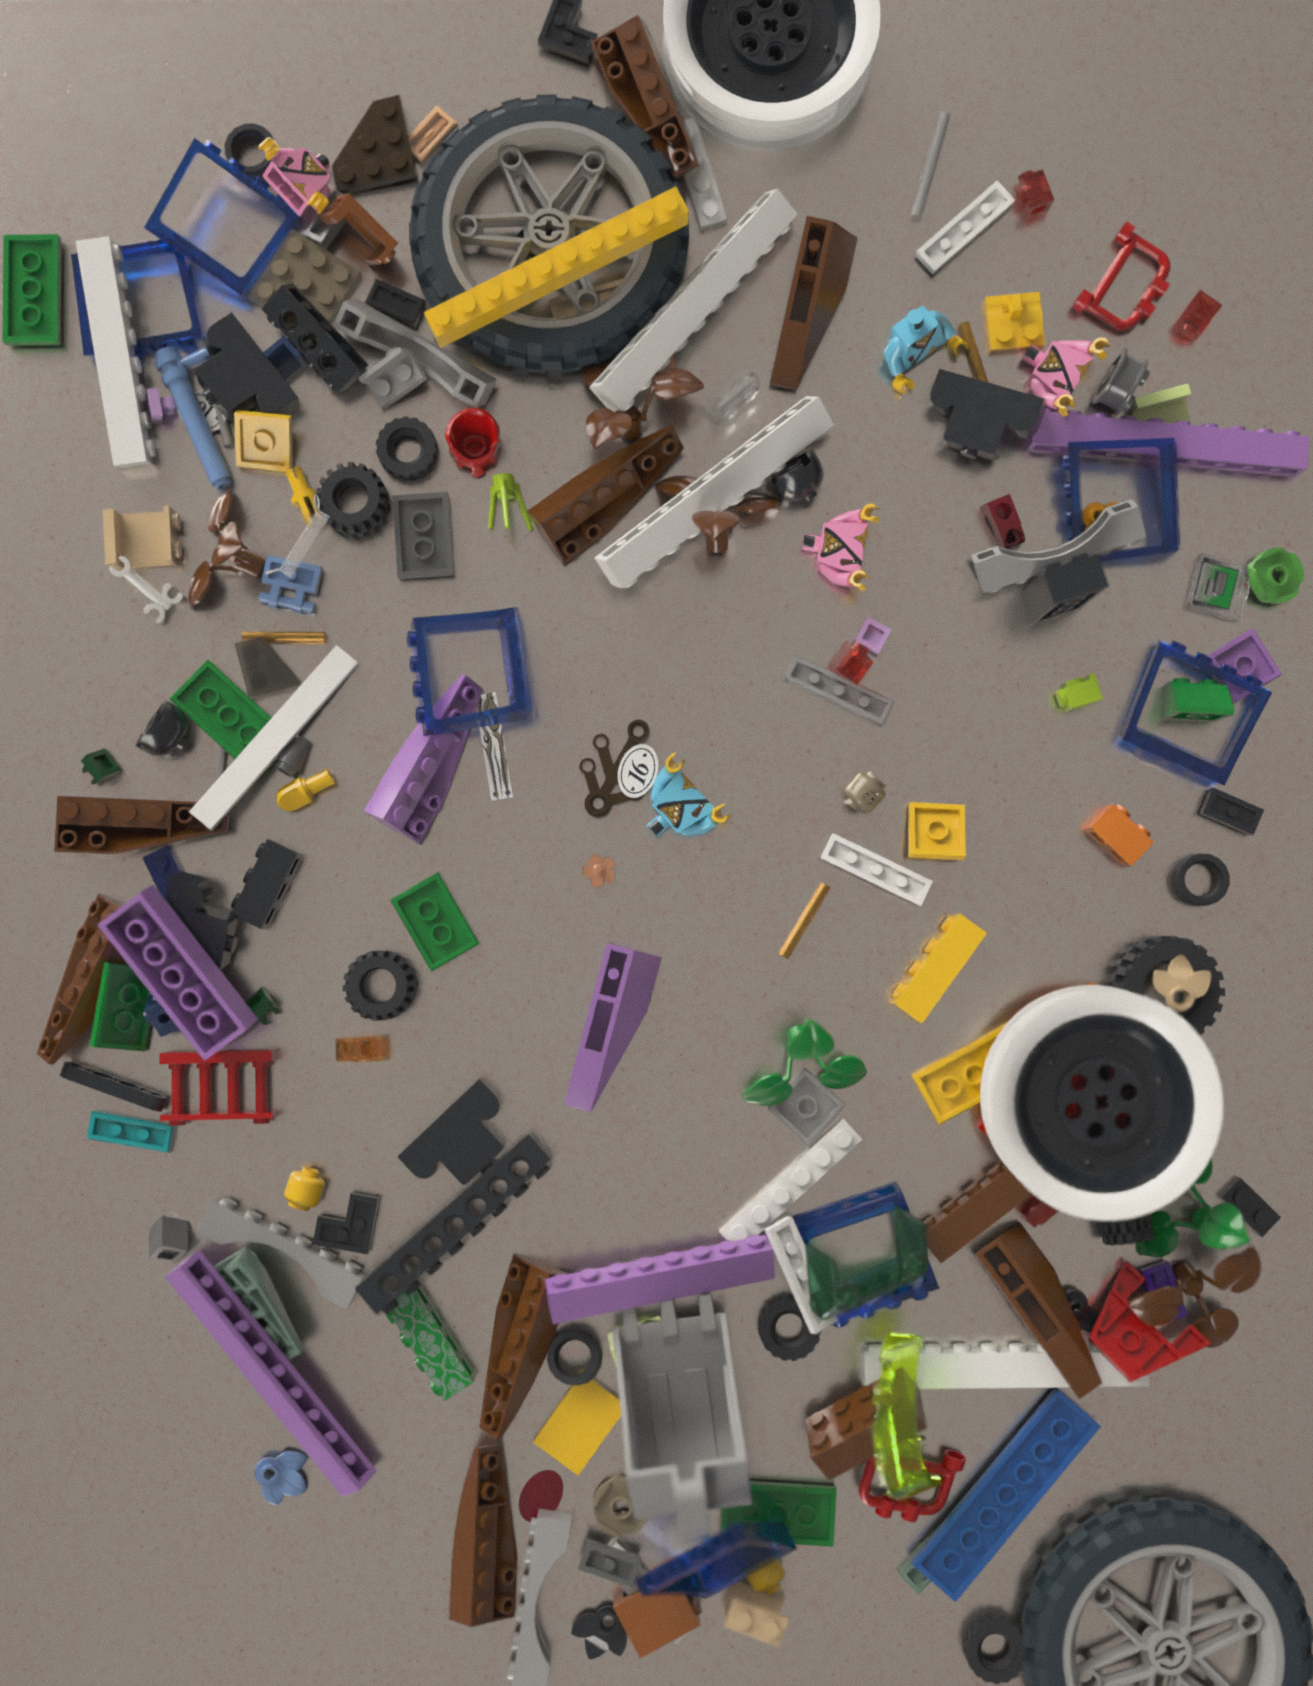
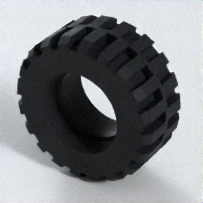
[1109,936,1225,1036]

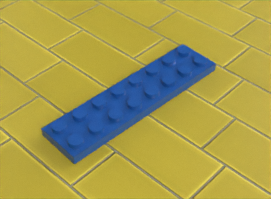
[911,1387,1101,1602]

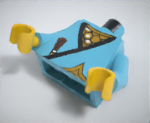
[884,306,969,395]
[647,752,732,837]

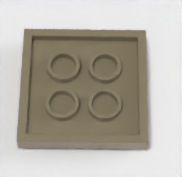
[248,229,362,342]

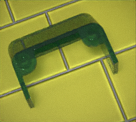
[805,1206,929,1320]

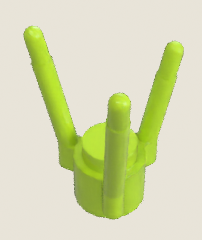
[488,473,533,531]

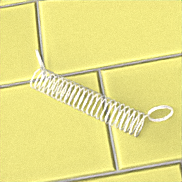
[265,494,330,577]

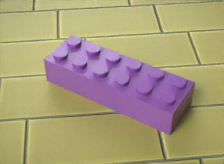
[98,885,258,1061]

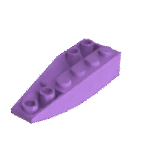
[364,674,483,844]
[564,943,662,1112]

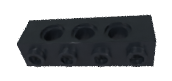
[262,283,369,392]

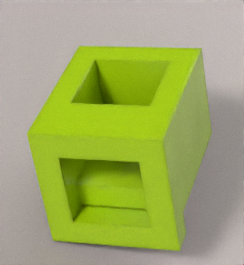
[1056,673,1103,712]

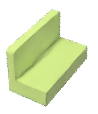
[1129,384,1191,423]

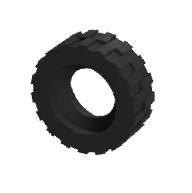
[376,416,439,481]
[758,1294,821,1361]
[962,1612,1023,1684]

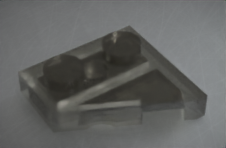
[234,637,302,697]

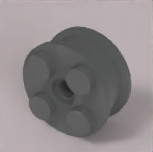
[1092,348,1150,415]

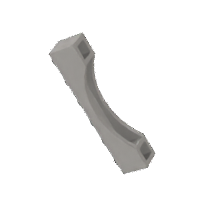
[333,298,497,408]
[971,499,1146,593]
[196,1197,366,1309]
[507,1509,572,1686]

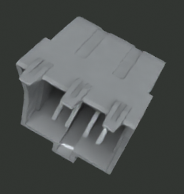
[613,1294,752,1543]

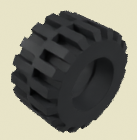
[316,462,390,538]
[343,950,417,1021]

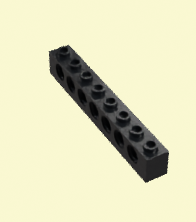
[354,1134,552,1315]

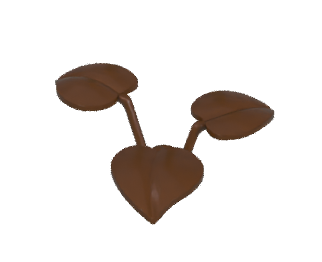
[582,357,704,450]
[655,475,782,553]
[188,488,264,611]
[1128,1244,1261,1348]

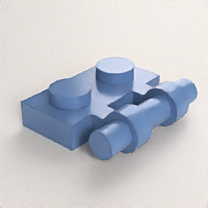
[258,555,323,614]

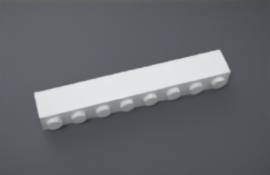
[76,236,155,469]

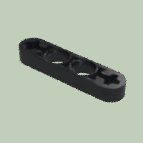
[59,1061,167,1112]

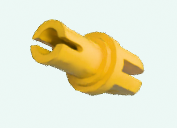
[285,466,322,526]
[276,768,335,812]

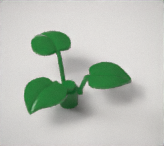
[743,1019,868,1106]
[1136,1157,1251,1258]

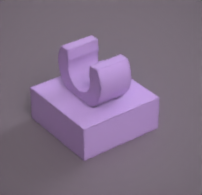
[146,388,175,425]

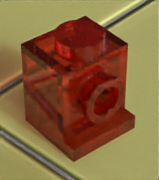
[1016,169,1055,219]
[1174,290,1222,340]

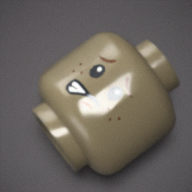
[844,771,886,813]

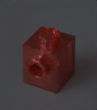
[830,640,874,685]

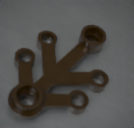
[579,719,650,818]

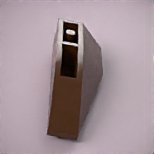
[591,15,700,179]
[770,216,858,390]
[527,425,684,564]
[54,796,229,854]
[37,893,129,1065]
[975,1222,1103,1400]
[479,1254,567,1440]
[449,1444,517,1627]

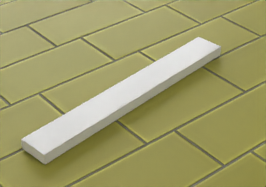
[189,645,358,831]

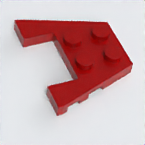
[1088,1261,1210,1383]

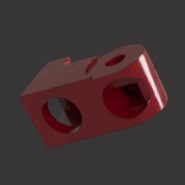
[981,494,1025,549]

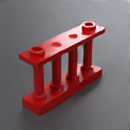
[159,1049,278,1126]

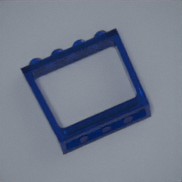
[144,138,298,295]
[71,236,206,356]
[1063,437,1181,562]
[407,607,532,736]
[1120,639,1272,786]
[792,1181,940,1328]
[635,1522,797,1599]

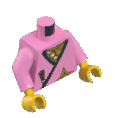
[258,137,331,217]
[1022,337,1111,417]
[802,504,880,591]

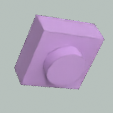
[854,617,892,655]

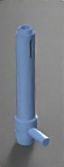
[154,347,232,490]

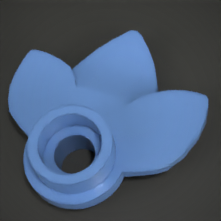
[254,1451,307,1505]

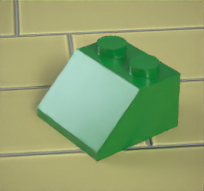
[1162,678,1234,721]

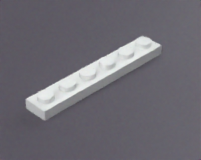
[719,1118,862,1241]

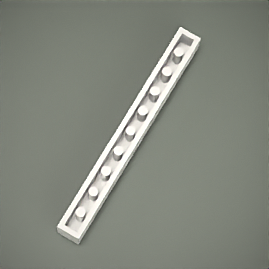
[589,189,798,412]
[595,396,834,588]
[861,1343,1149,1389]

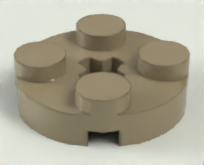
[593,1475,648,1537]

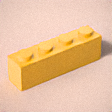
[891,913,987,1024]

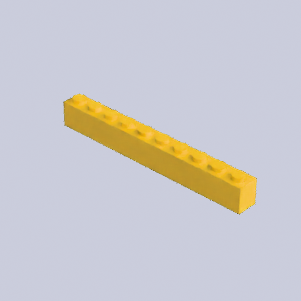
[424,187,689,348]

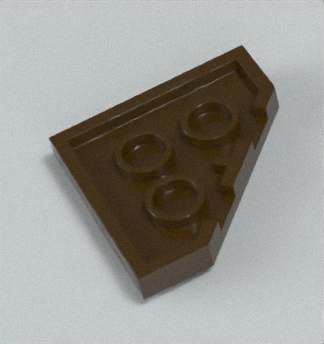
[331,95,418,194]

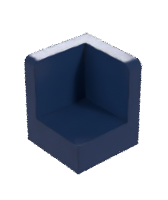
[263,335,308,383]

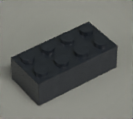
[1020,553,1109,624]

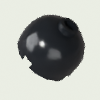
[767,450,824,503]
[135,700,189,756]

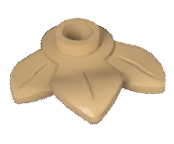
[1153,955,1211,1012]

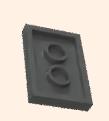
[392,492,454,579]

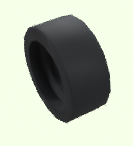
[224,123,274,181]
[1172,853,1230,906]
[547,1329,603,1386]

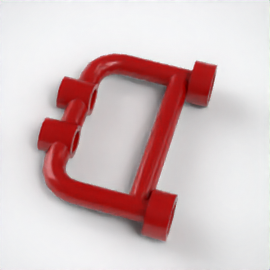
[1071,221,1171,331]
[858,1449,966,1523]

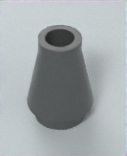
[274,735,311,778]

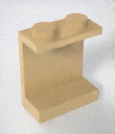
[103,506,182,570]
[722,1575,789,1647]

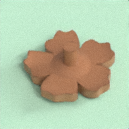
[582,854,615,888]

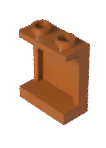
[320,193,398,265]
[613,1566,703,1659]

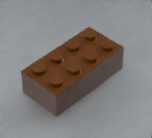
[806,1367,927,1481]

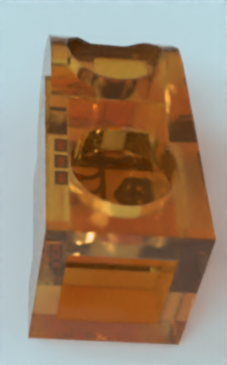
[335,1034,390,1062]

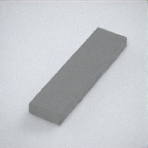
[783,654,894,726]

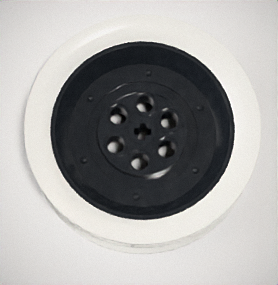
[663,0,880,151]
[980,985,1223,1220]

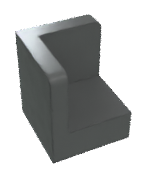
[149,1216,188,1264]

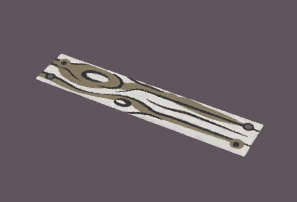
[476,692,513,801]

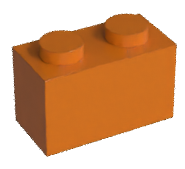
[1085,804,1154,868]

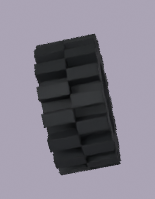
[1099,1213,1155,1246]

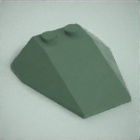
[214,1246,304,1359]

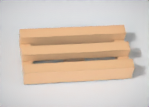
[409,105,458,165]

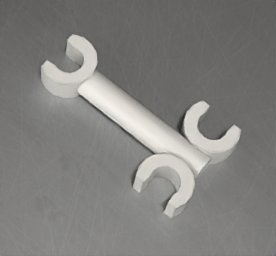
[109,555,183,624]

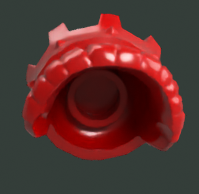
[445,408,501,478]

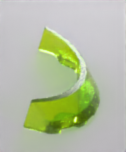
[872,1333,943,1500]

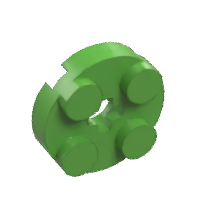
[1247,547,1304,604]

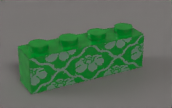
[386,1287,476,1401]

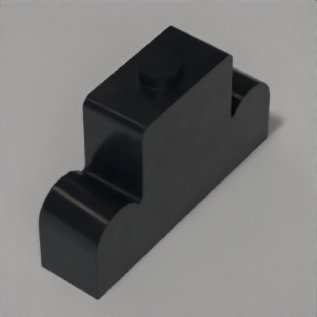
[195,312,300,421]
[930,369,1047,460]
[165,871,238,970]
[397,1077,506,1185]

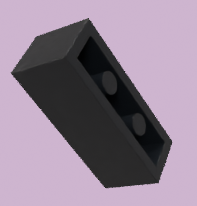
[231,839,303,929]

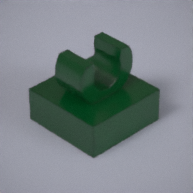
[81,748,121,785]
[246,987,279,1025]

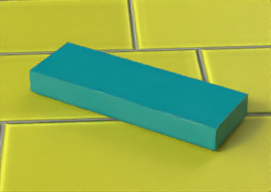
[86,1110,176,1153]

